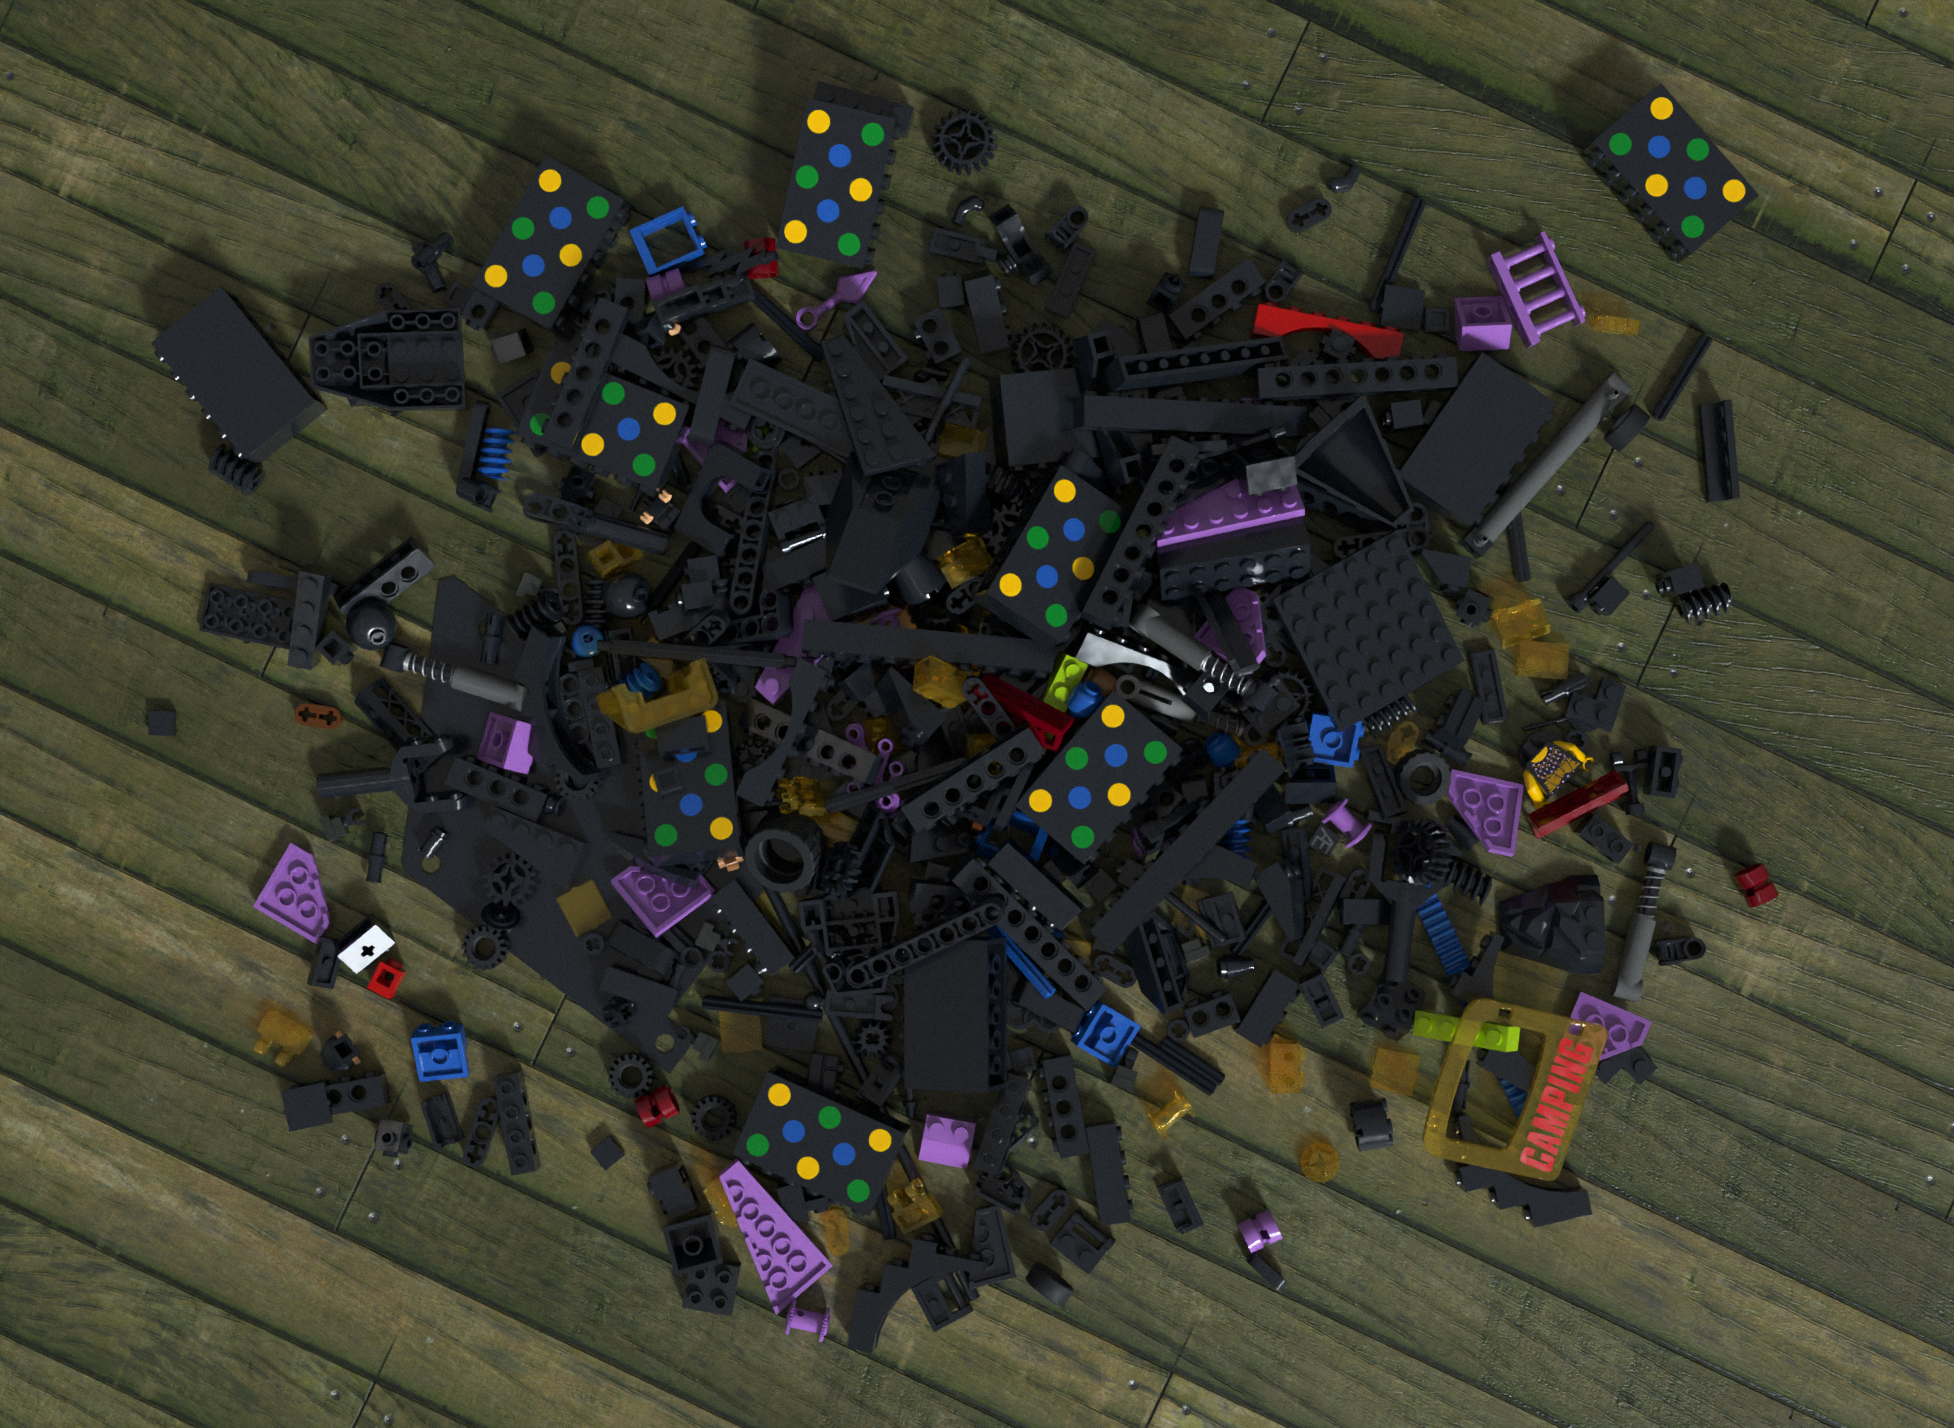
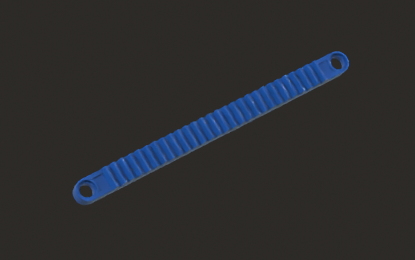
[1394,864,1562,1166]

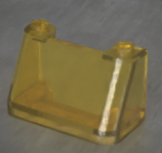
[595,658,718,734]

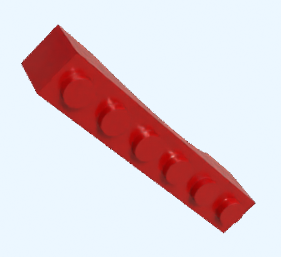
[1250,302,1404,362]

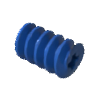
[477,427,516,481]
[605,663,661,714]
[1220,819,1252,860]

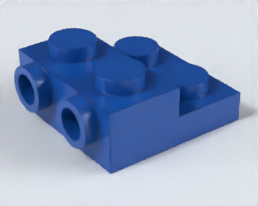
[1306,711,1365,768]
[1070,1000,1141,1068]
[411,1021,470,1082]

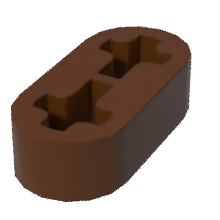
[294,703,344,729]

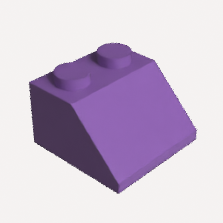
[1454,296,1512,352]
[477,712,536,774]
[918,1111,976,1169]

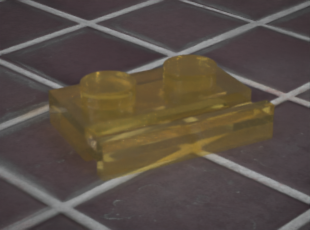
[1516,640,1570,680]

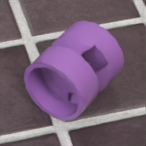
[646,268,686,301]
[1237,1209,1283,1253]

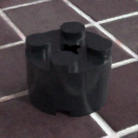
[725,322,782,370]
[1350,1097,1393,1152]

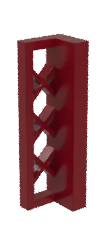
[970,674,1074,753]
[1527,770,1629,840]

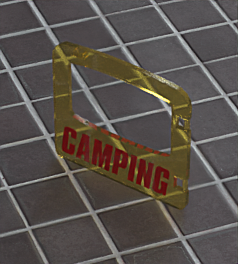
[1422,998,1608,1181]

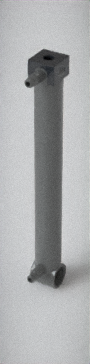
[1458,371,1632,559]

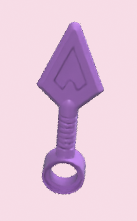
[796,270,877,331]

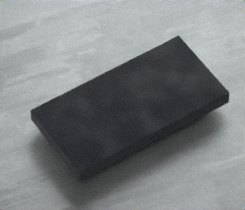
[199,583,295,650]

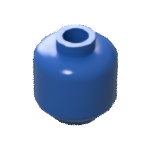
[571,625,604,659]
[1066,681,1103,719]
[1204,732,1241,768]

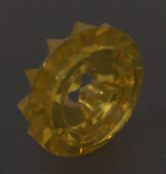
[1300,1143,1340,1183]

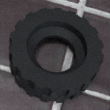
[1393,749,1451,806]

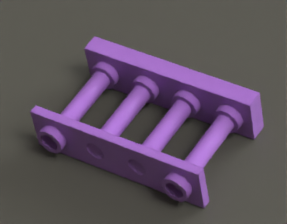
[1486,231,1586,349]

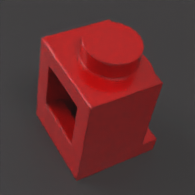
[367,958,407,999]

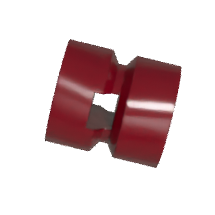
[744,238,779,279]
[1733,862,1779,908]
[635,1084,680,1128]

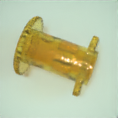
[1145,1089,1196,1139]

